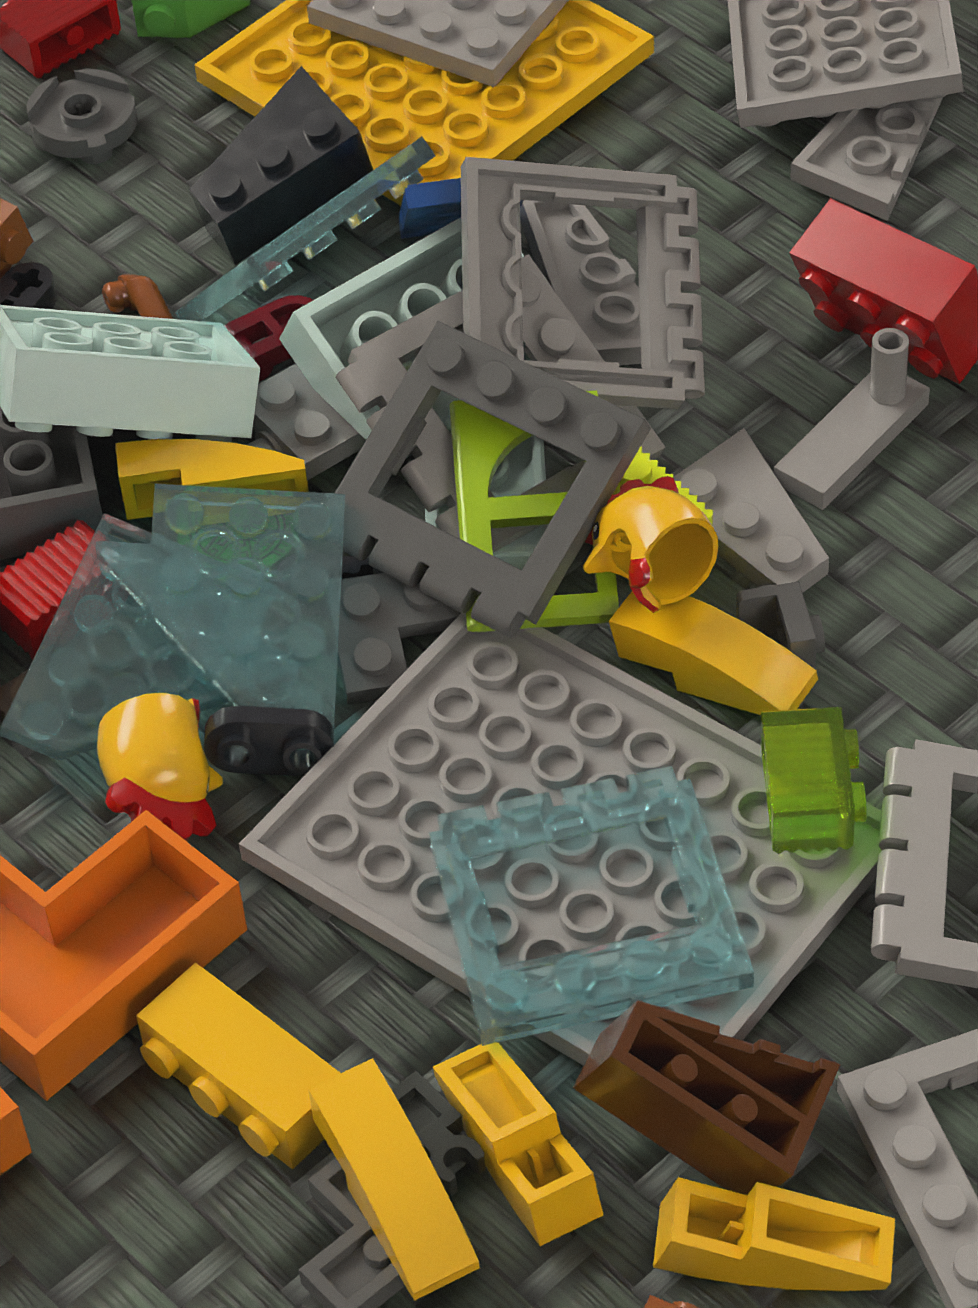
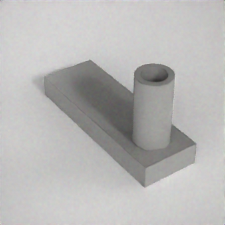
[774,328,930,510]

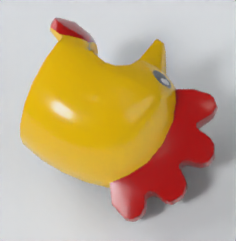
[583,476,718,613]
[97,693,223,841]

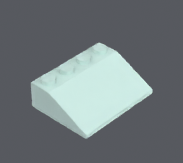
[279,218,531,458]
[0,305,260,442]

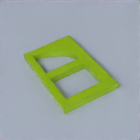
[449,390,619,632]

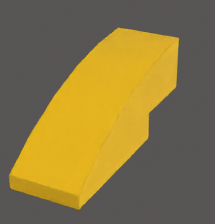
[115,439,311,529]
[609,591,818,723]
[433,1038,604,1246]
[308,1058,480,1301]
[653,1177,895,1291]

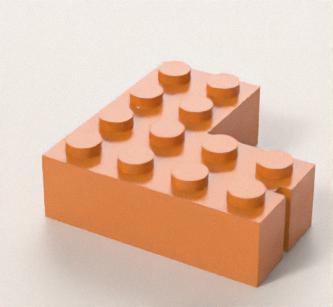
[0,810,248,1101]

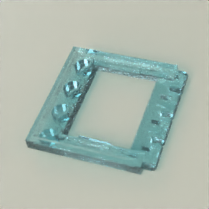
[174,137,435,321]
[429,766,754,1046]

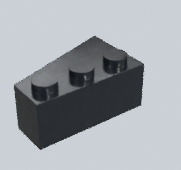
[189,66,375,265]

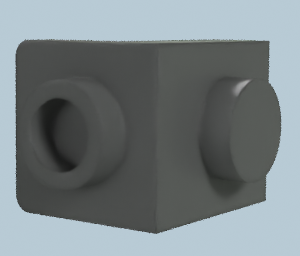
[736,581,825,669]

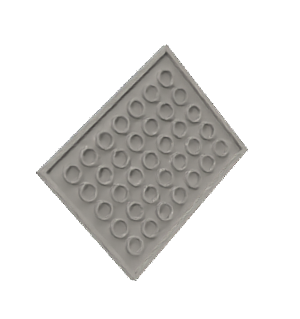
[239,613,882,1066]

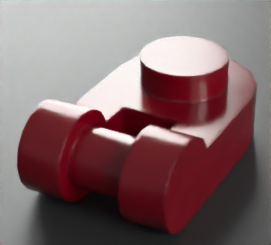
[224,295,313,382]

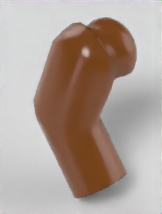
[102,274,173,319]

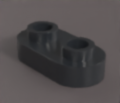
[204,706,334,776]

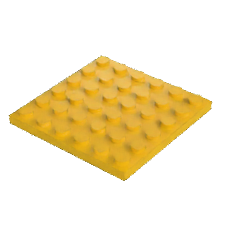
[194,0,654,206]

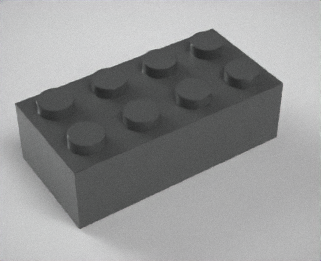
[0,407,107,560]

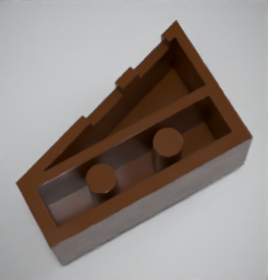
[573,1000,840,1195]

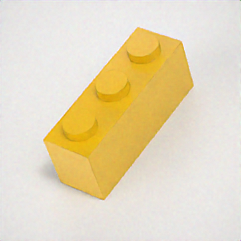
[136,962,341,1170]

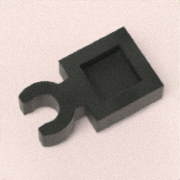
[391,1071,486,1196]

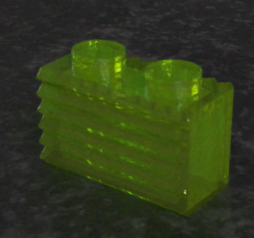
[760,707,867,854]

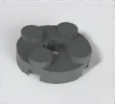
[26,69,138,164]

